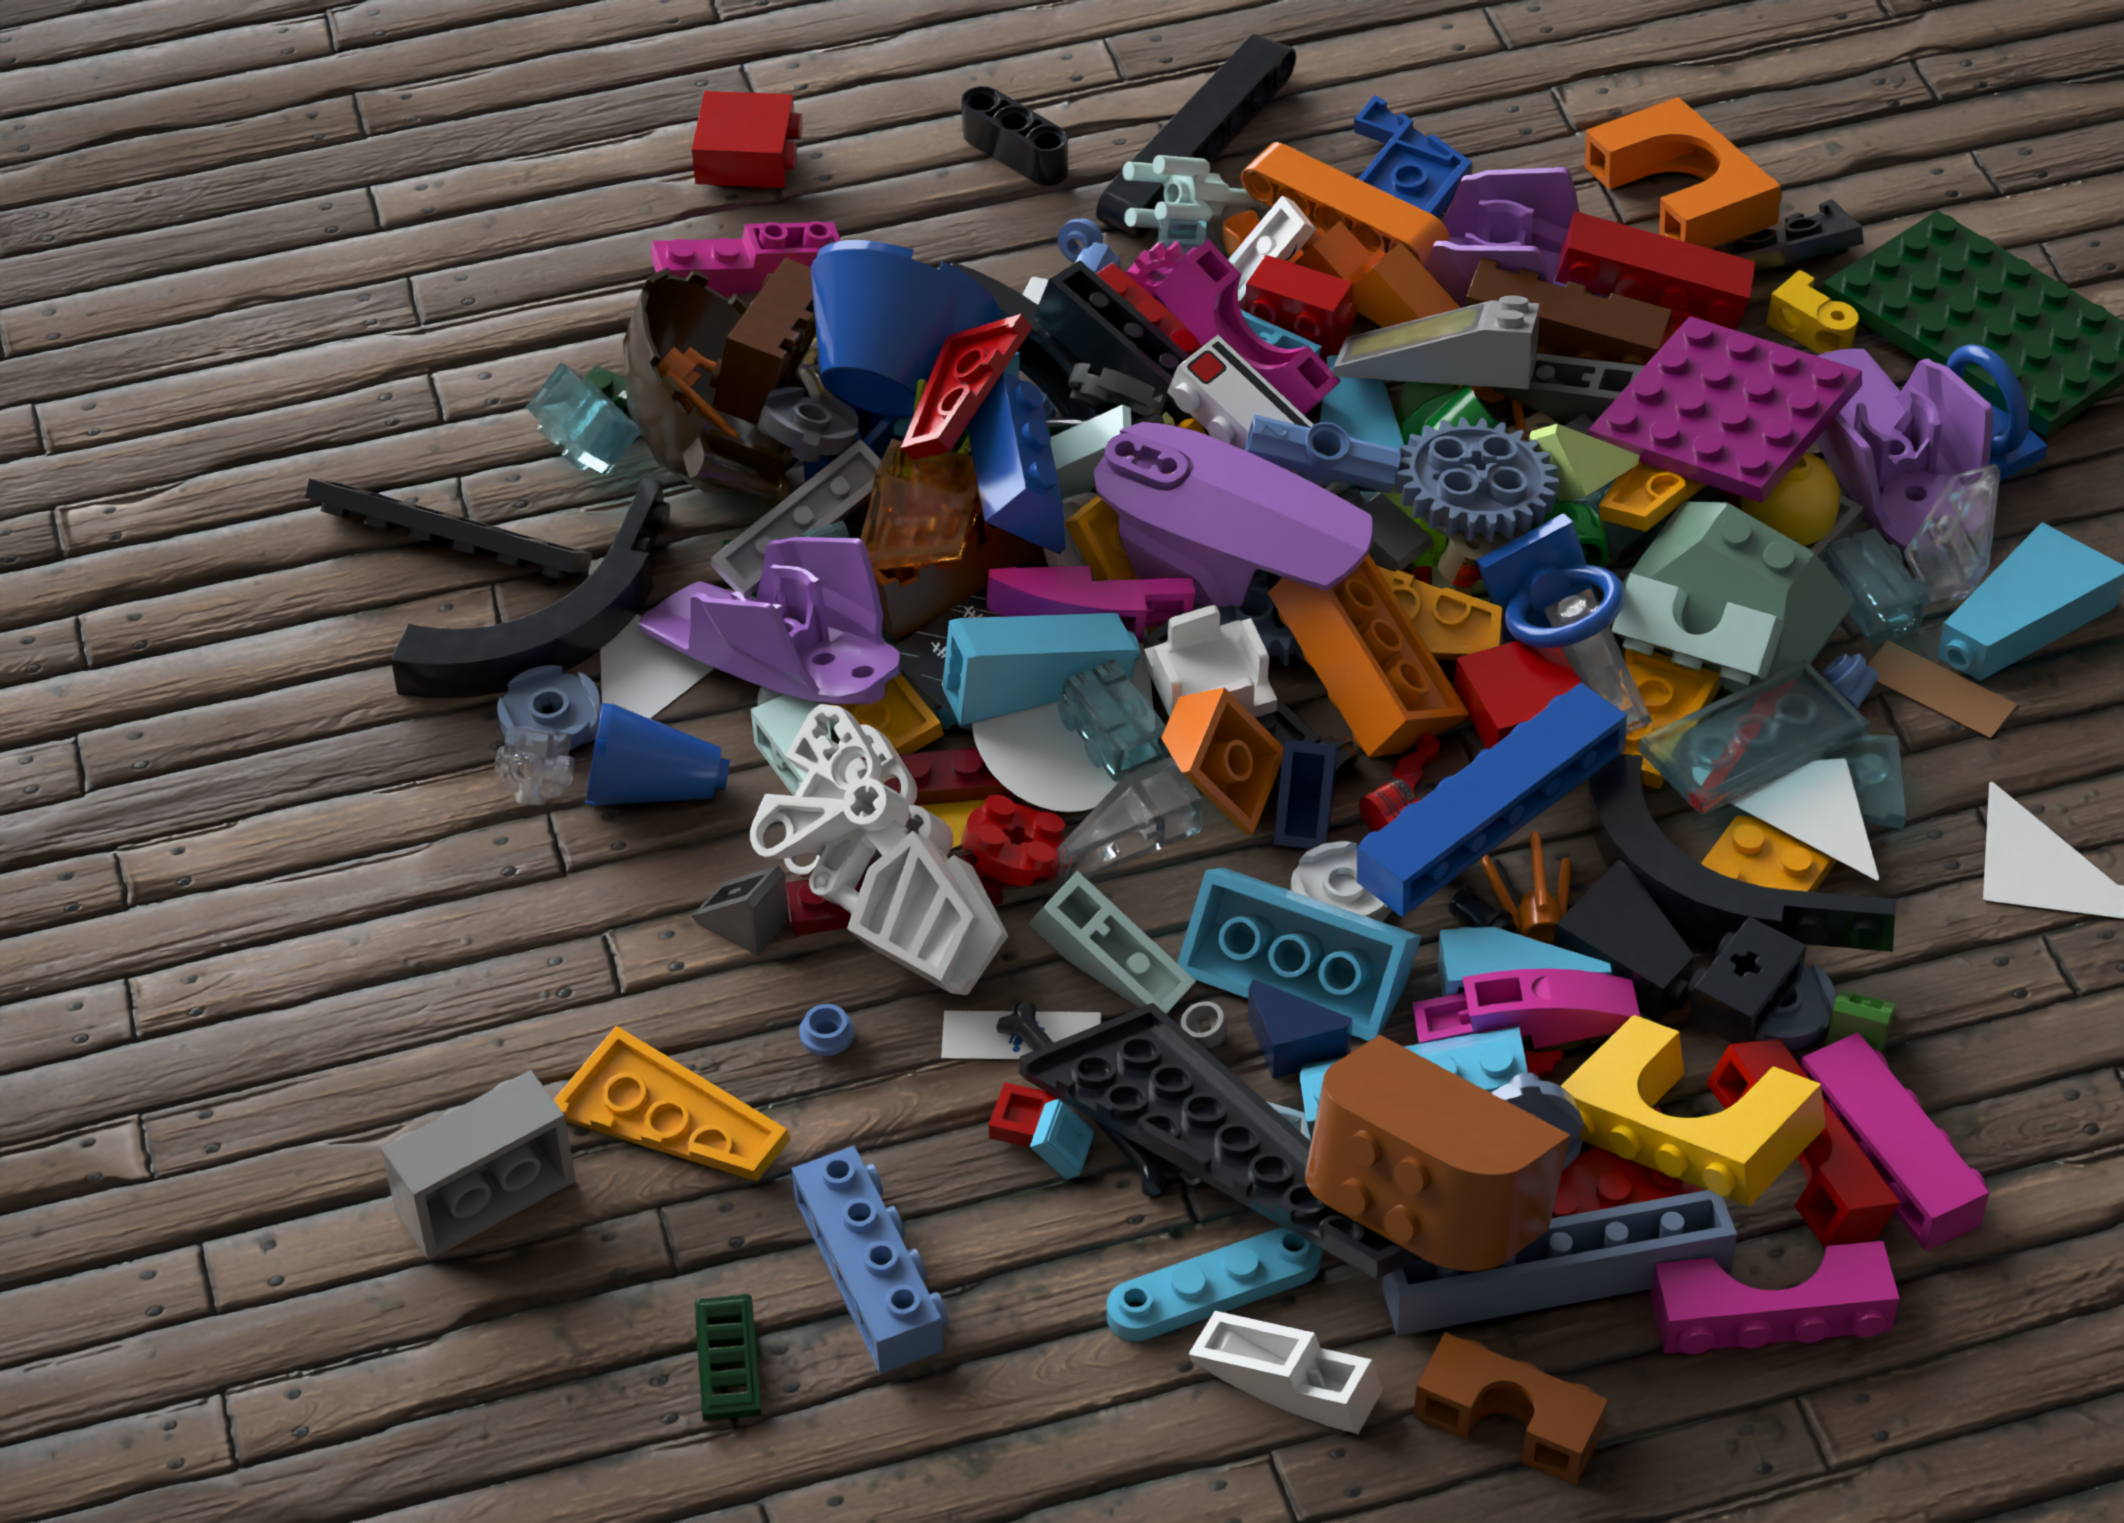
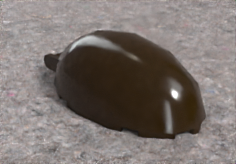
[623,267,811,508]

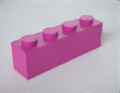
[1801,1032,1990,1251]

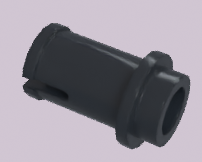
[1449,886,1517,933]

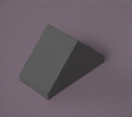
[691,865,790,956]

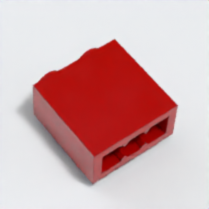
[691,91,803,188]
[1245,255,1357,364]
[1454,641,1582,749]

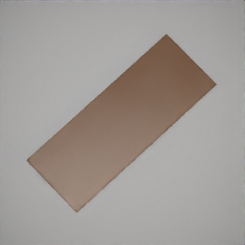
[1867,640,2018,738]

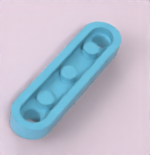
[1107,1227,1322,1341]

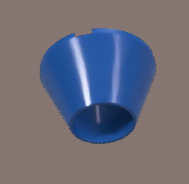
[811,240,1001,419]

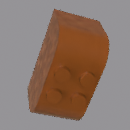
[1305,1035,1570,1271]

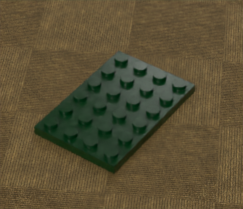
[1820,210,2124,437]

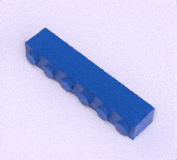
[1357,683,1627,917]

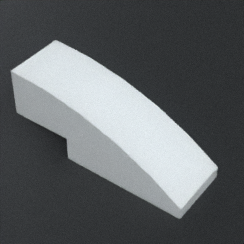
[1189,1311,1383,1434]

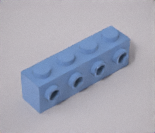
[791,1146,949,1374]

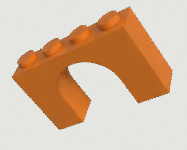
[1585,97,1782,249]

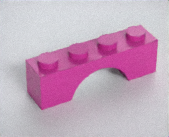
[1153,239,1341,416]
[1650,1241,1900,1354]

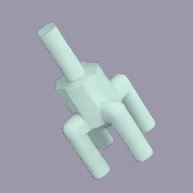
[1123,155,1261,229]

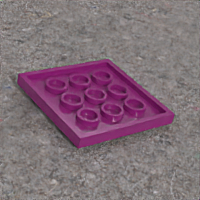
[1588,316,1862,503]

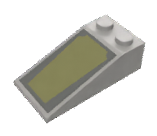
[1333,295,1540,389]

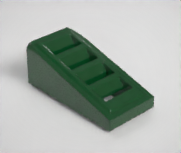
[694,1294,762,1421]

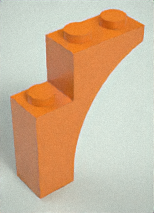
[1289,220,1461,328]

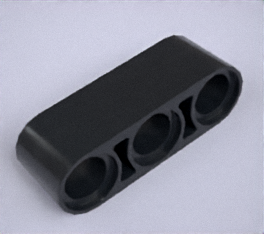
[961,86,1069,186]

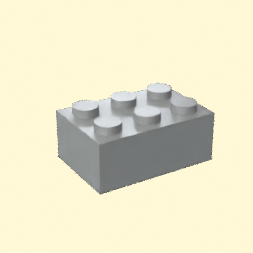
[381,1070,576,1261]

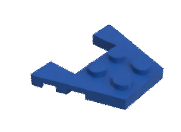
[1354,95,1472,218]

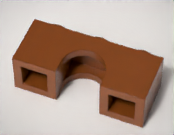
[1413,1332,1609,1486]

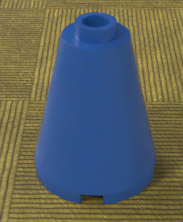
[585,703,730,806]

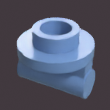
[1822,653,1879,713]

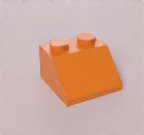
[1161,687,1283,835]

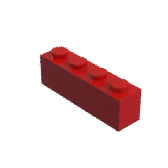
[1555,211,1755,330]

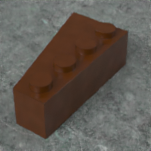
[709,258,817,426]

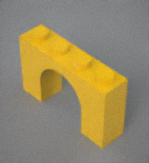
[1561,1015,1826,1207]

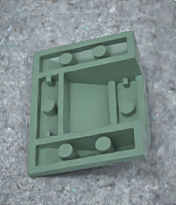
[1610,502,1855,709]

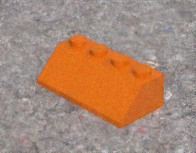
[1268,553,1470,757]

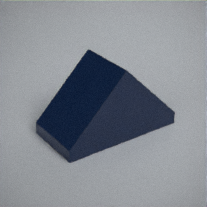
[1273,740,1337,849]
[1248,979,1353,1079]

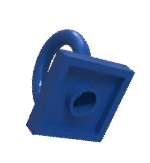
[1946,344,2048,491]
[1476,513,1625,648]

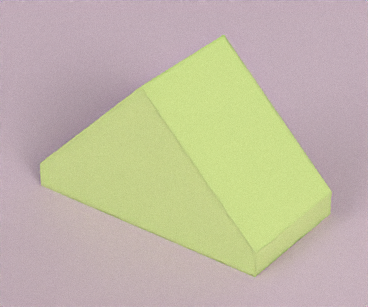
[1529,424,1640,501]

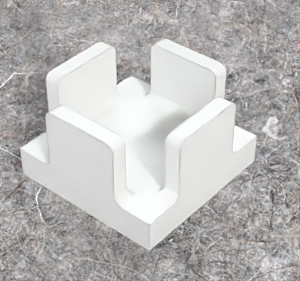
[1144,605,1277,718]

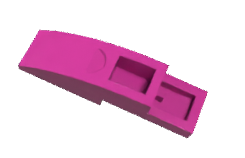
[650,221,841,297]
[986,566,1195,643]
[1413,968,1640,1049]

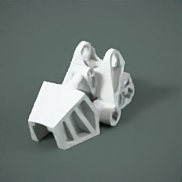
[750,704,1008,995]

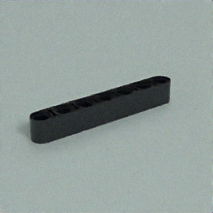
[1096,34,1297,237]

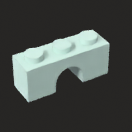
[1611,573,1785,686]

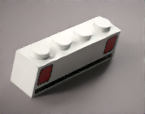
[1167,335,1350,495]

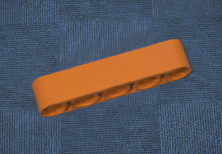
[1240,142,1450,267]

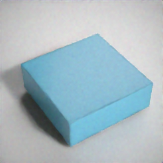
[1030,1099,1095,1180]

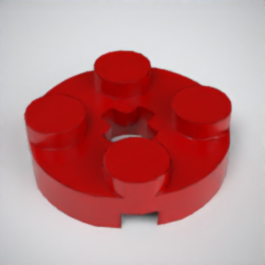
[961,795,1068,886]

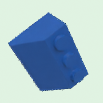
[967,372,1066,554]

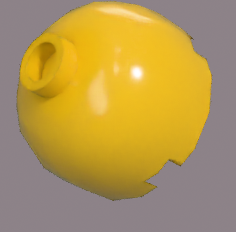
[1740,452,1841,546]

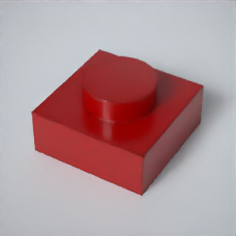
[988,1082,1057,1148]

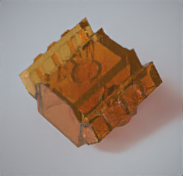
[860,439,982,570]

